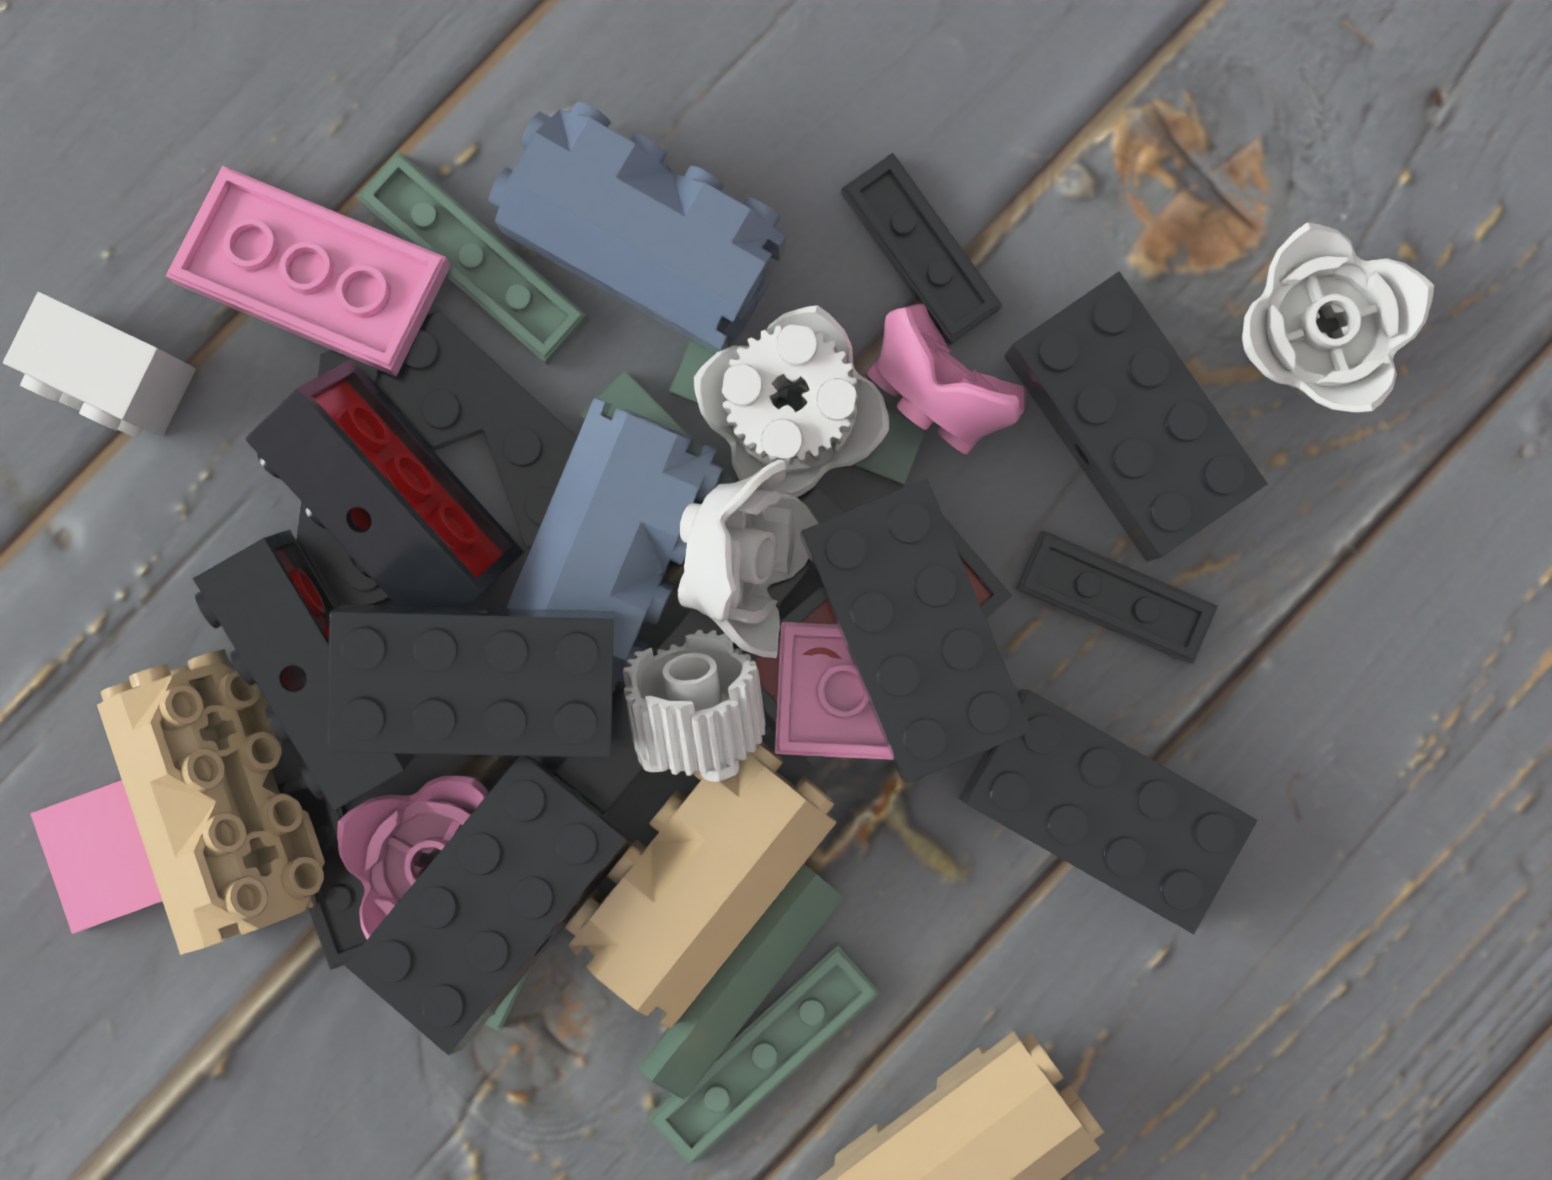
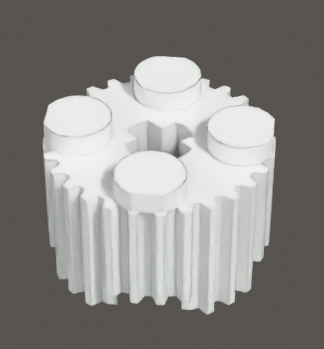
[722,324,858,465]
[623,630,766,782]

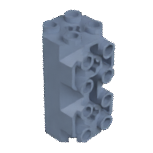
[489,101,786,354]
[506,398,725,692]

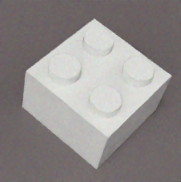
[3,292,196,438]

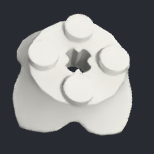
[1242,223,1434,413]
[694,305,889,497]
[678,460,819,658]

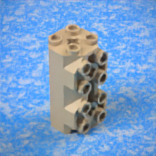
[97,650,325,955]
[565,742,837,1029]
[816,1031,1104,1180]

